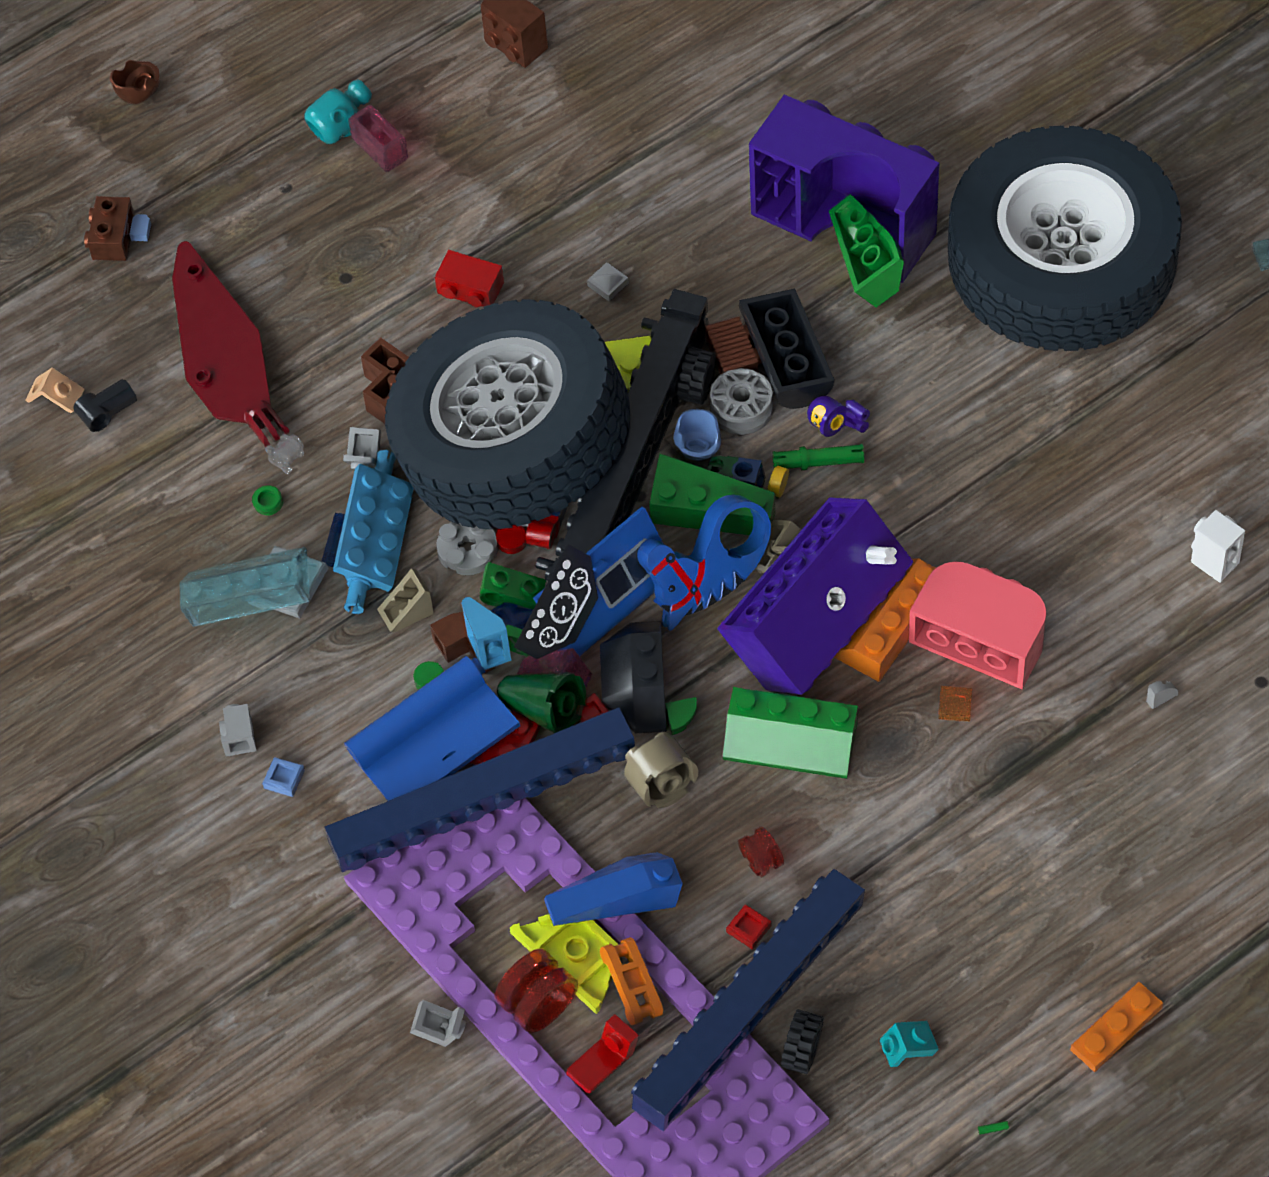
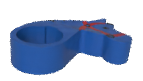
[637,495,771,631]

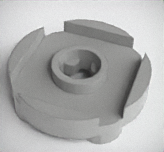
[436,522,498,575]

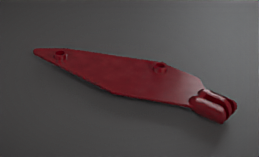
[172,241,290,448]

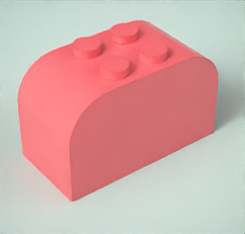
[909,562,1046,689]

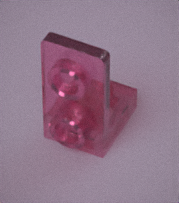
[517,648,593,687]

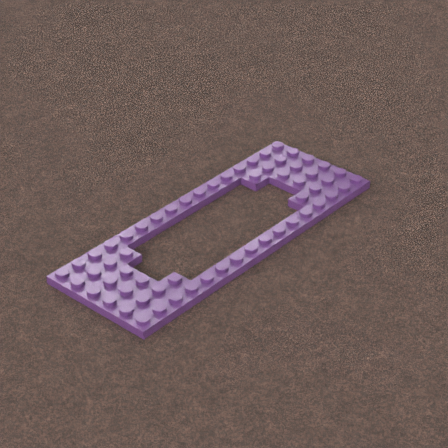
[344,798,829,1177]

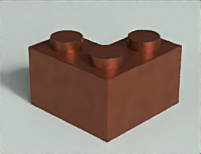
[361,337,409,424]

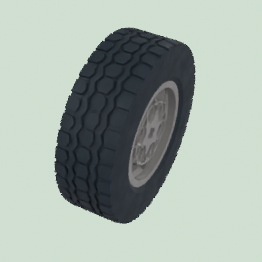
[385,299,630,529]

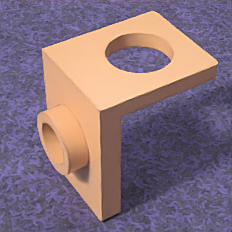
[25,367,84,413]

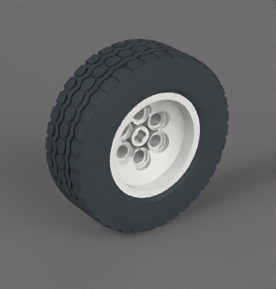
[948,125,1182,351]

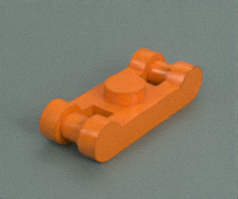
[600,937,663,1025]

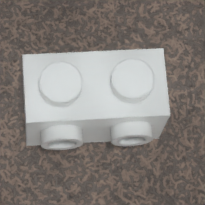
[1191,510,1245,583]

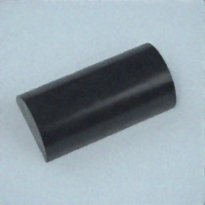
[739,288,835,409]

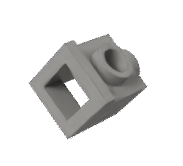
[219,704,257,757]

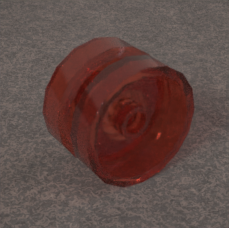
[494,948,578,1033]

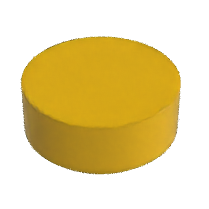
[768,466,789,498]

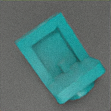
[880,1021,939,1067]

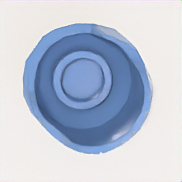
[673,409,721,461]

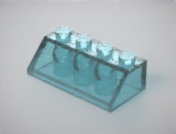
[180,547,310,627]

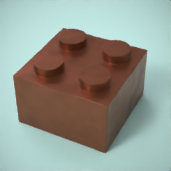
[480,0,548,68]

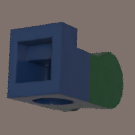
[707,456,766,488]

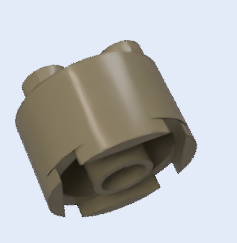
[624,732,698,808]

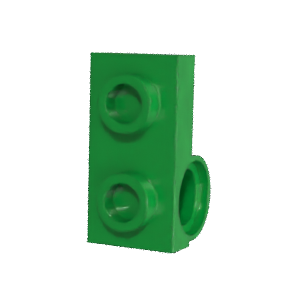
[480,562,546,610]

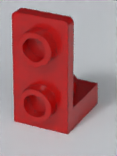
[566,1014,639,1093]

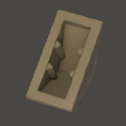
[377,568,434,633]

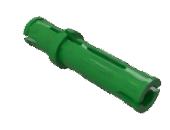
[772,444,864,471]

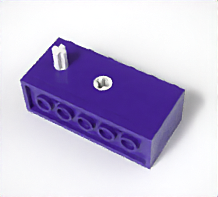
[717,497,913,695]

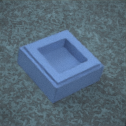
[262,757,305,797]

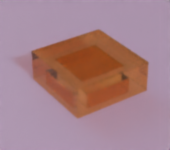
[939,686,972,722]

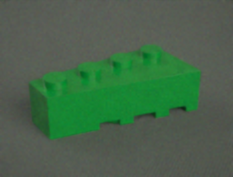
[649,453,776,535]

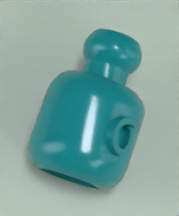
[304,79,372,144]

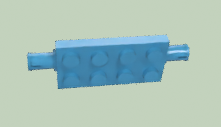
[333,450,414,614]

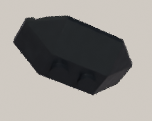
[600,621,667,734]

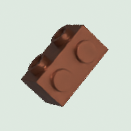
[84,196,135,261]

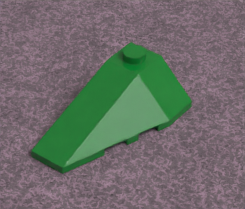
[829,194,904,308]

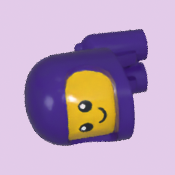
[807,396,870,437]

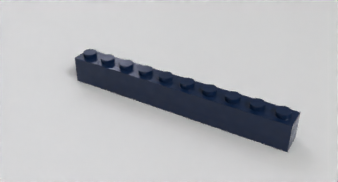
[324,707,635,872]
[631,869,865,1132]

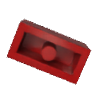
[435,250,504,307]

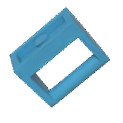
[462,597,512,670]

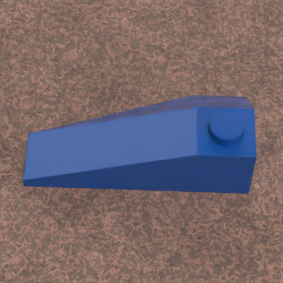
[544,852,683,926]

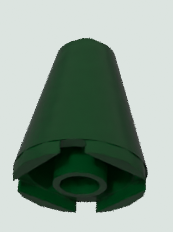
[497,672,587,733]

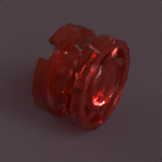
[738,826,784,878]

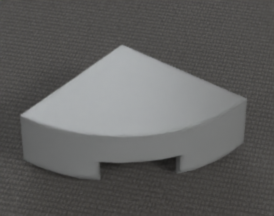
[1146,681,1178,709]

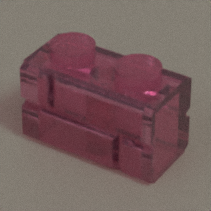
[349,105,408,172]

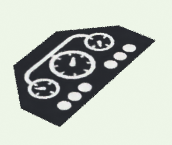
[514,544,598,659]

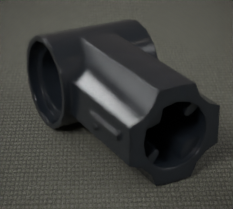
[73,379,137,432]

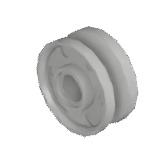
[710,368,773,435]

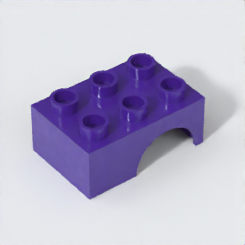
[749,94,939,283]

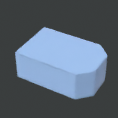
[129,214,151,241]

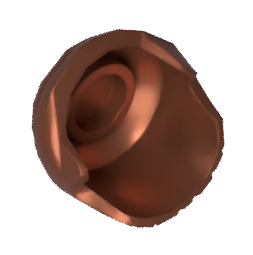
[110,60,160,104]

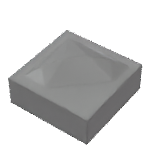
[587,262,629,301]

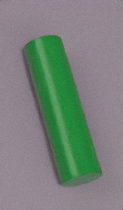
[978,1121,1009,1135]

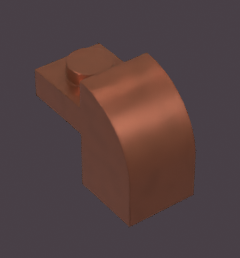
[430,612,495,674]

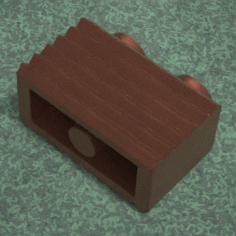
[705,316,762,375]

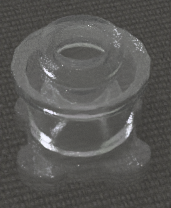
[265,434,304,474]

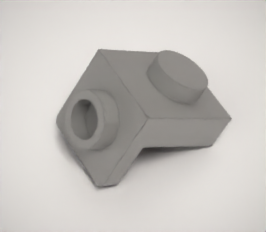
[343,427,381,470]
[410,1000,466,1047]

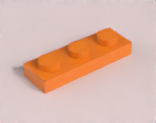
[1070,982,1163,1072]

